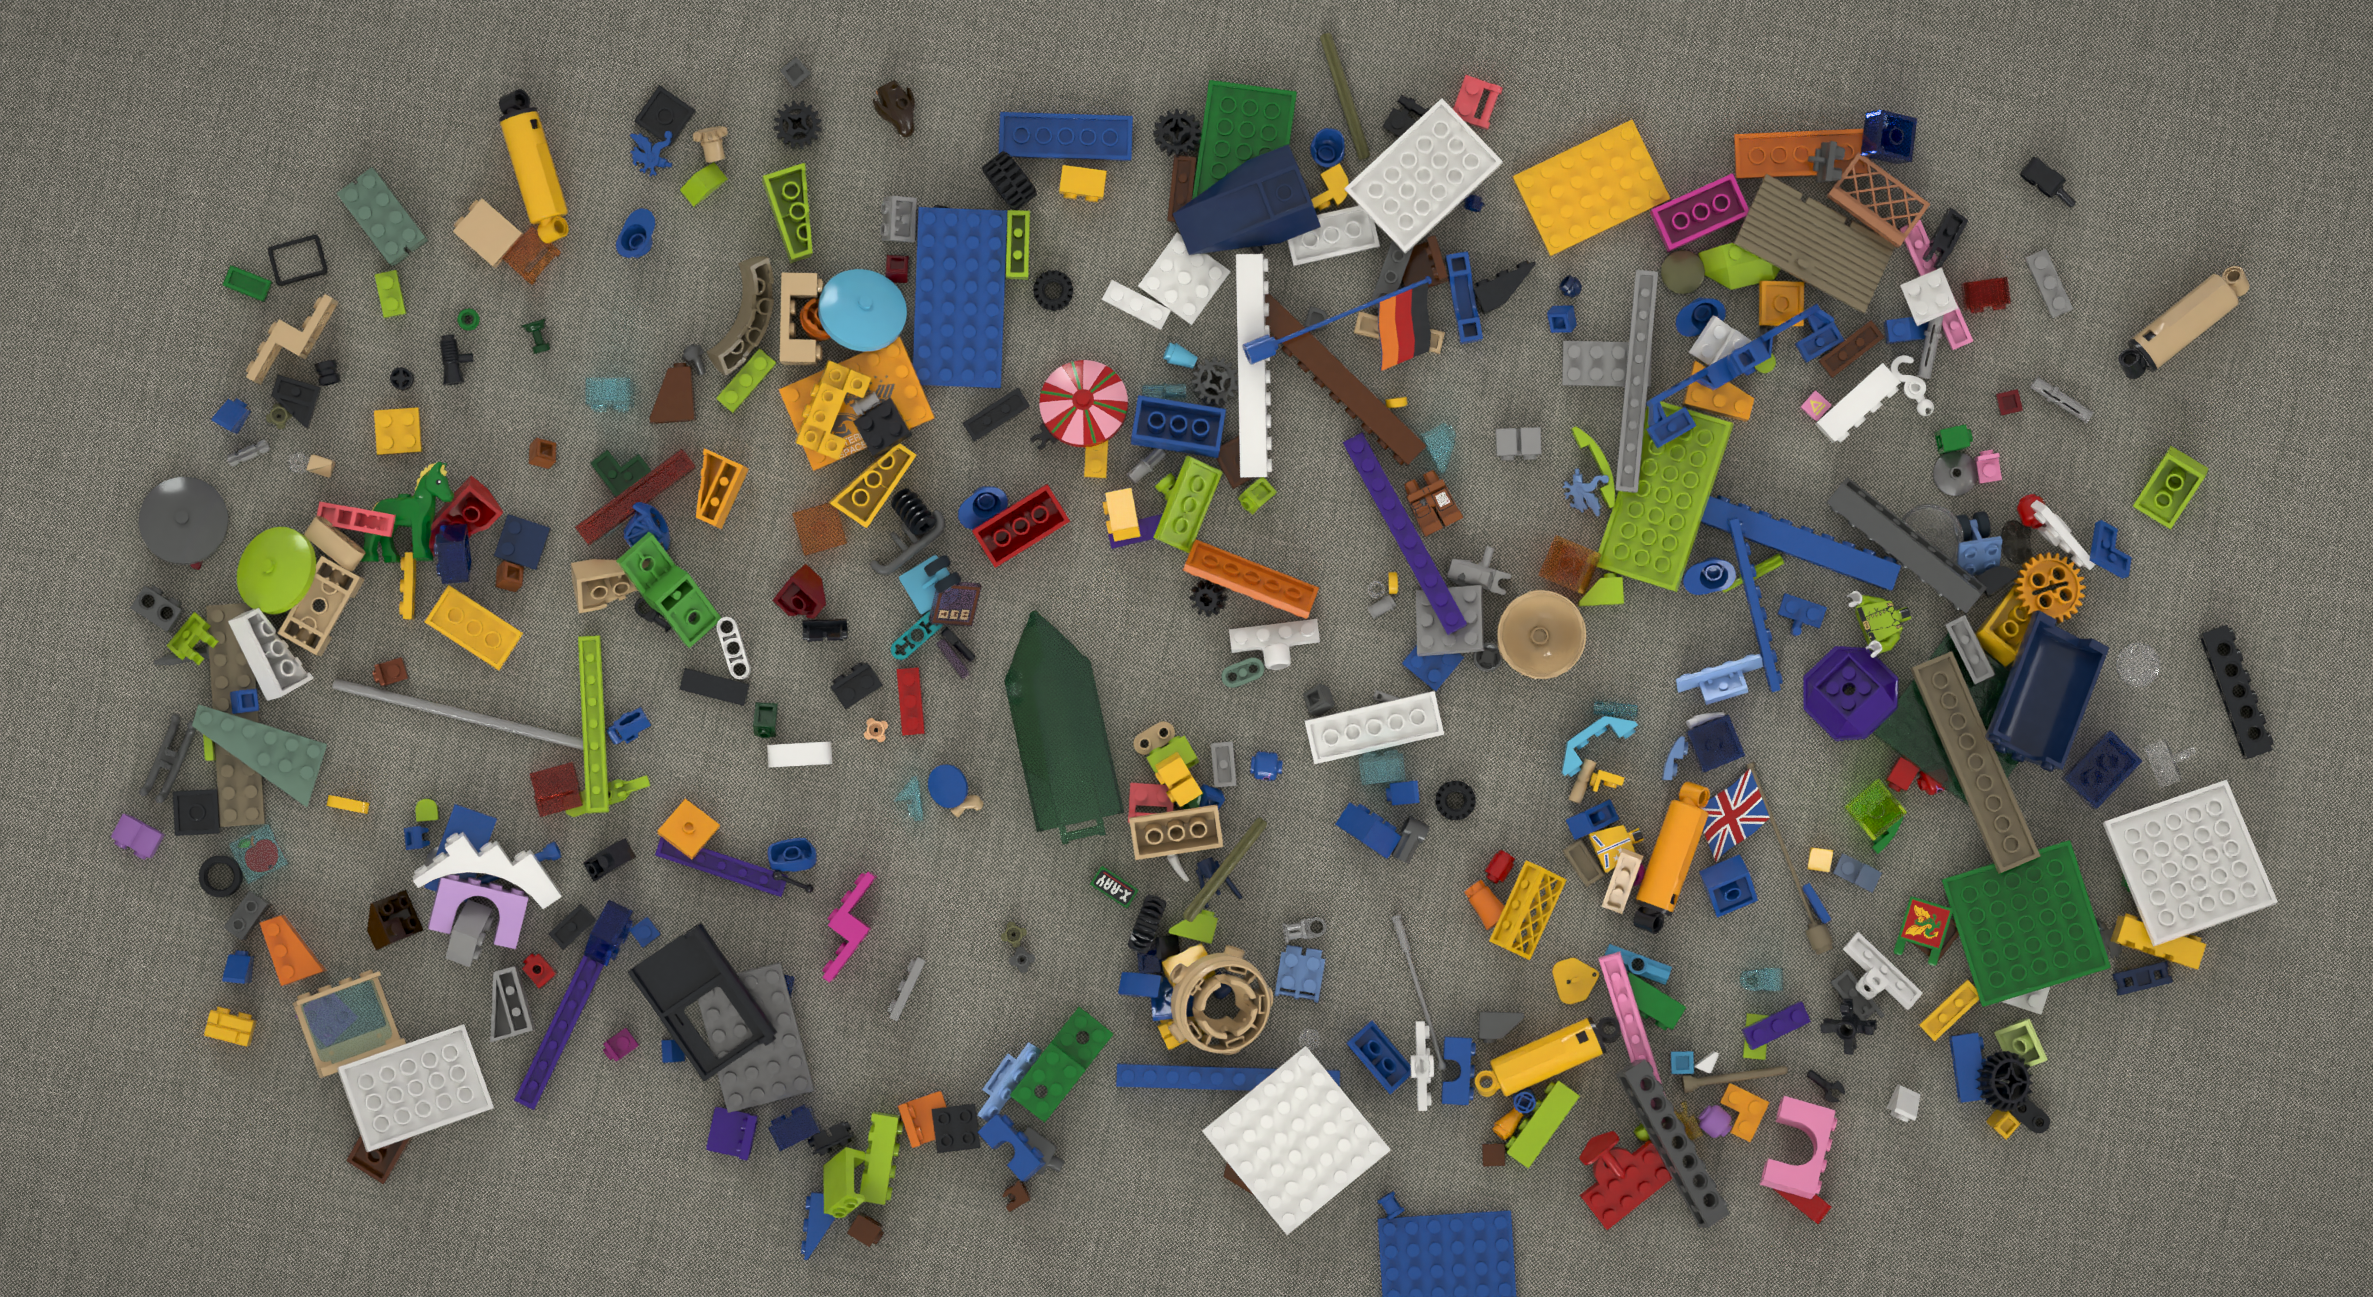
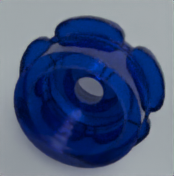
[1464,195,1485,212]

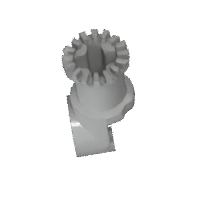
[1282,917,1327,943]

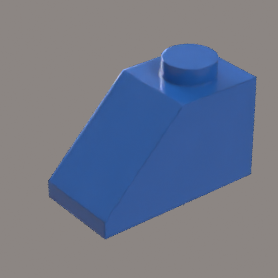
[1883,317,1929,344]
[211,398,251,434]
[1386,781,1420,806]
[1566,799,1619,840]
[222,950,254,984]

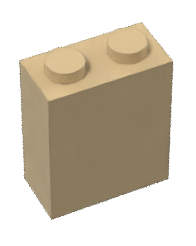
[453,199,524,268]

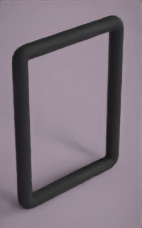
[268,235,328,286]

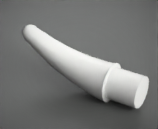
[1686,712,1725,729]
[1167,854,1189,882]

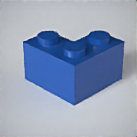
[1335,802,1402,859]

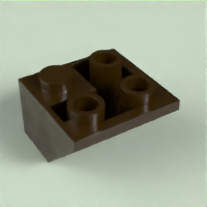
[367,890,423,951]

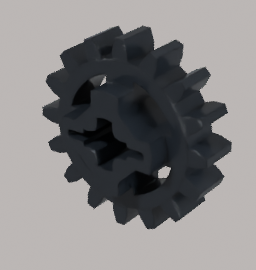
[774,101,822,149]
[1153,109,1201,158]

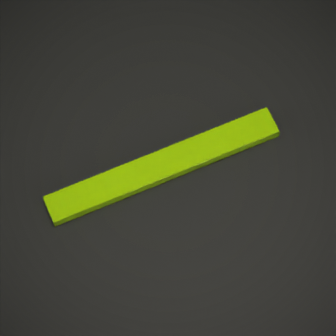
[578,635,609,814]

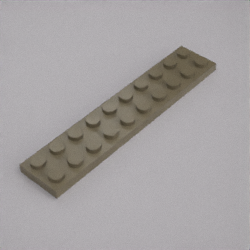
[206,603,266,827]
[1910,651,2040,874]

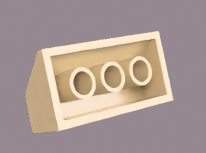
[1129,805,1223,860]

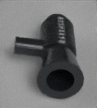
[439,335,473,386]

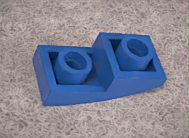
[1118,972,1163,999]

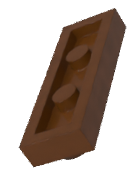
[1167,155,1196,223]
[1818,320,1885,379]

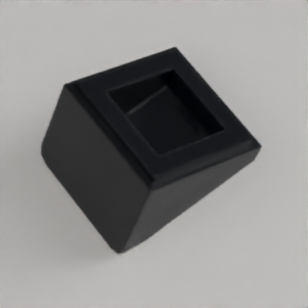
[1155,935,1180,960]

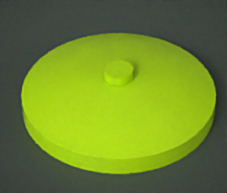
[237,527,316,614]

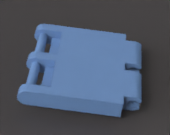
[1274,945,1325,1003]

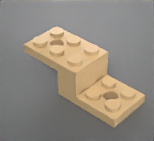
[246,294,339,385]

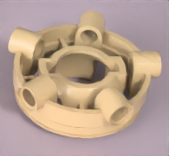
[1168,945,1273,1055]

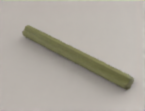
[1320,33,1370,160]
[1183,817,1267,922]

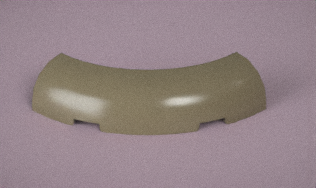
[707,256,774,375]

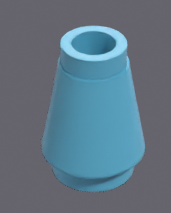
[1163,343,1198,369]

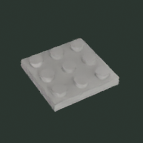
[1416,585,1484,656]

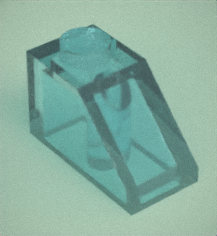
[1421,423,1457,475]

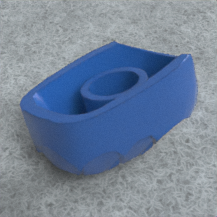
[768,838,817,872]

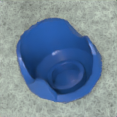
[1310,128,1345,168]

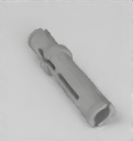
[1917,315,1944,379]
[2030,376,2094,423]

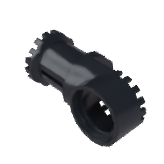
[634,597,671,633]

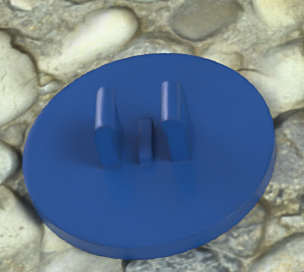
[928,764,968,808]

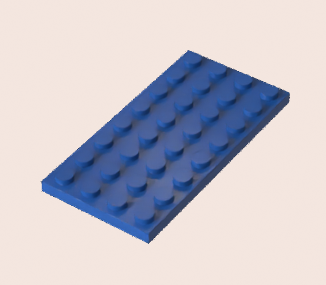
[913,207,1008,388]

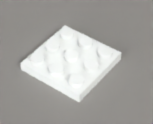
[1138,233,1231,326]

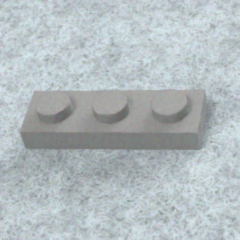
[2025,249,2073,319]
[1945,615,1996,684]
[888,957,926,1021]

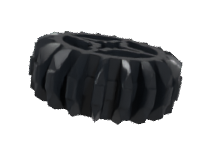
[1128,894,1167,954]
[1975,1051,2034,1112]

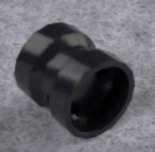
[314,359,341,386]

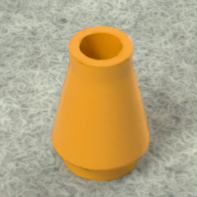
[1492,1107,1524,1141]

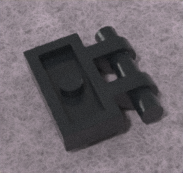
[1382,95,1430,137]

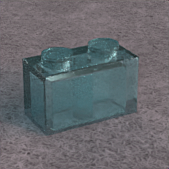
[1358,750,1406,785]

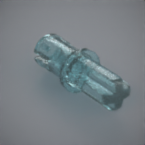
[1142,382,1186,400]
[1593,700,1638,718]

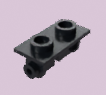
[802,619,848,643]
[808,1121,855,1156]

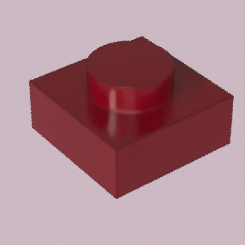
[1995,389,2023,416]

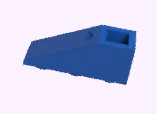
[801,1191,835,1260]

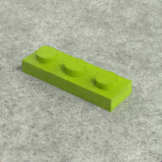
[716,348,777,413]

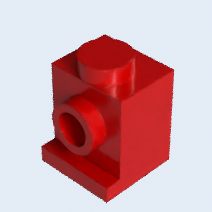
[522,953,558,988]

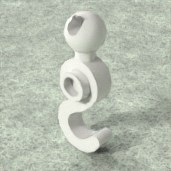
[1890,355,1934,416]

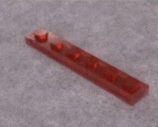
[575,449,696,546]

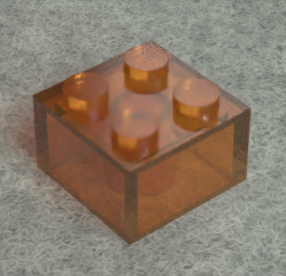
[1538,535,1602,595]

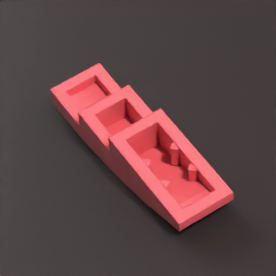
[317,501,396,537]

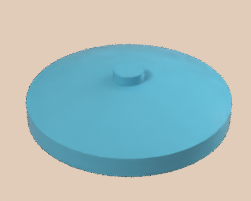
[818,269,907,351]

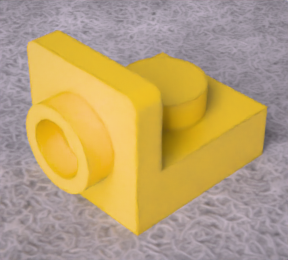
[1589,770,1625,792]

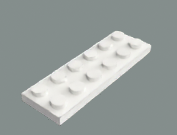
[1304,691,1444,764]

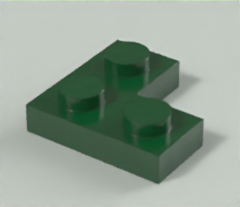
[590,450,653,499]

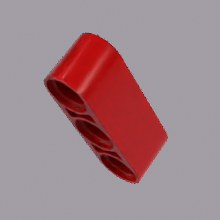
[1772,1188,1832,1225]

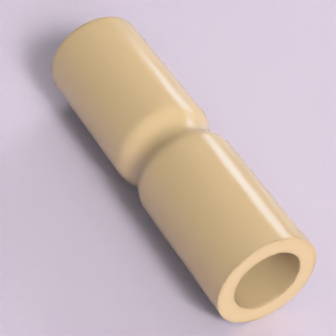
[1568,758,1597,804]

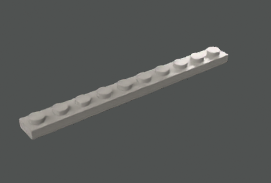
[1615,270,1658,493]

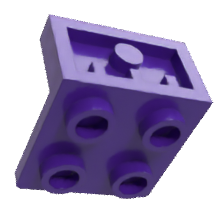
[706,1107,759,1161]

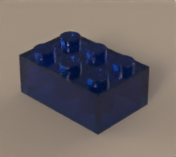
[2061,730,2142,809]

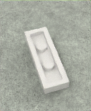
[1102,280,1171,330]

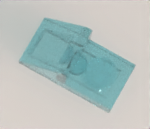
[894,776,924,821]

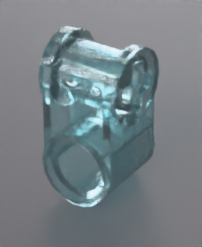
[1740,968,1783,991]

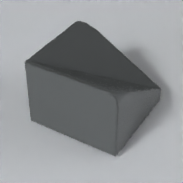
[1303,683,1335,716]

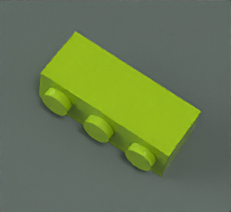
[1006,210,1030,280]

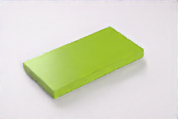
[1153,456,1223,553]

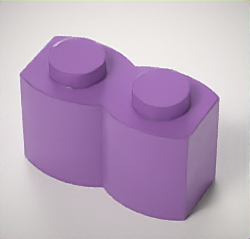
[111,813,165,860]

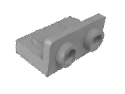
[880,196,917,243]

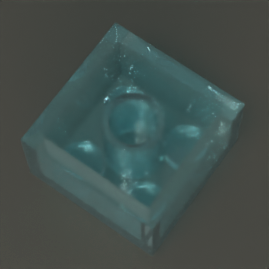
[586,378,635,412]

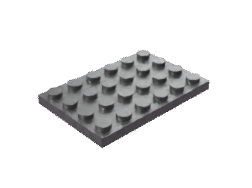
[698,962,814,1113]

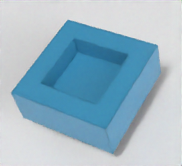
[1670,1051,1694,1074]

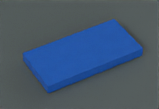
[424,804,497,902]

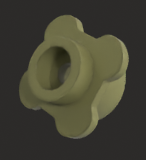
[266,403,292,430]
[1001,921,1027,948]

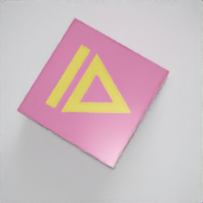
[1800,390,1832,422]

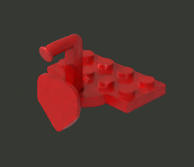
[1579,1131,1672,1230]

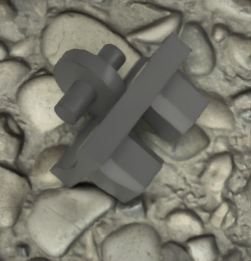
[1808,141,1845,183]

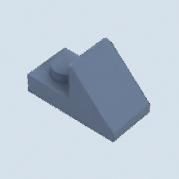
[1832,853,1882,893]

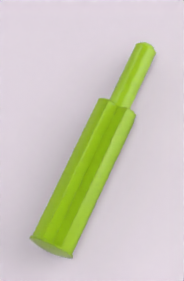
[1722,553,1784,593]

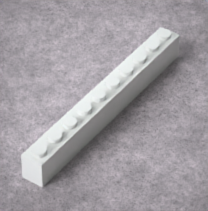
[1236,254,1272,477]

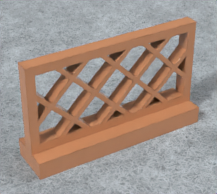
[1826,152,1930,248]

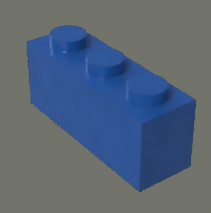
[1949,1032,1986,1103]

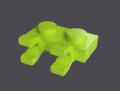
[166,612,219,665]

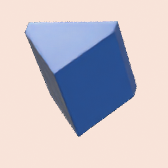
[661,1040,685,1063]

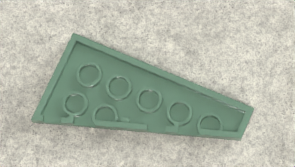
[192,704,327,808]

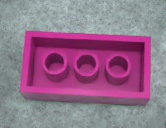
[1650,173,1749,252]

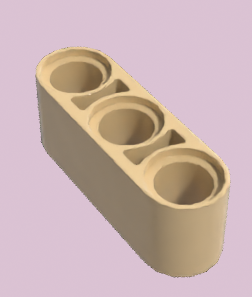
[304,515,365,572]

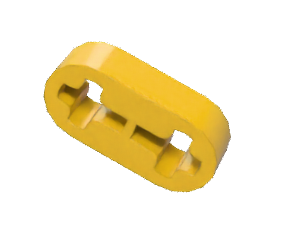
[326,795,370,814]

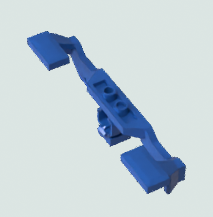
[1646,304,1844,448]

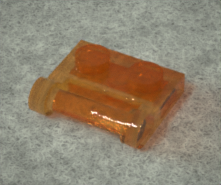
[502,226,561,285]

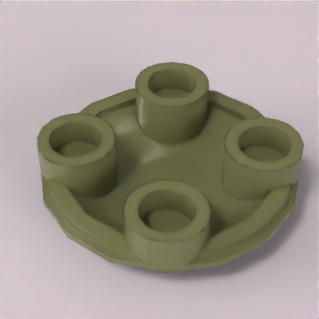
[1661,250,1705,294]

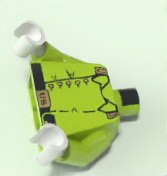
[1847,591,1911,658]

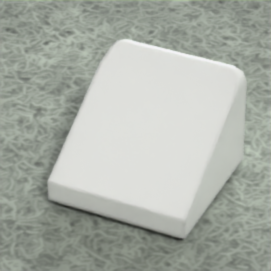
[1694,1051,1719,1074]

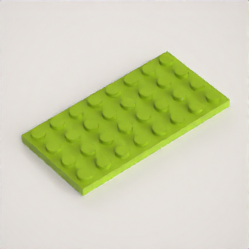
[1593,398,1734,592]

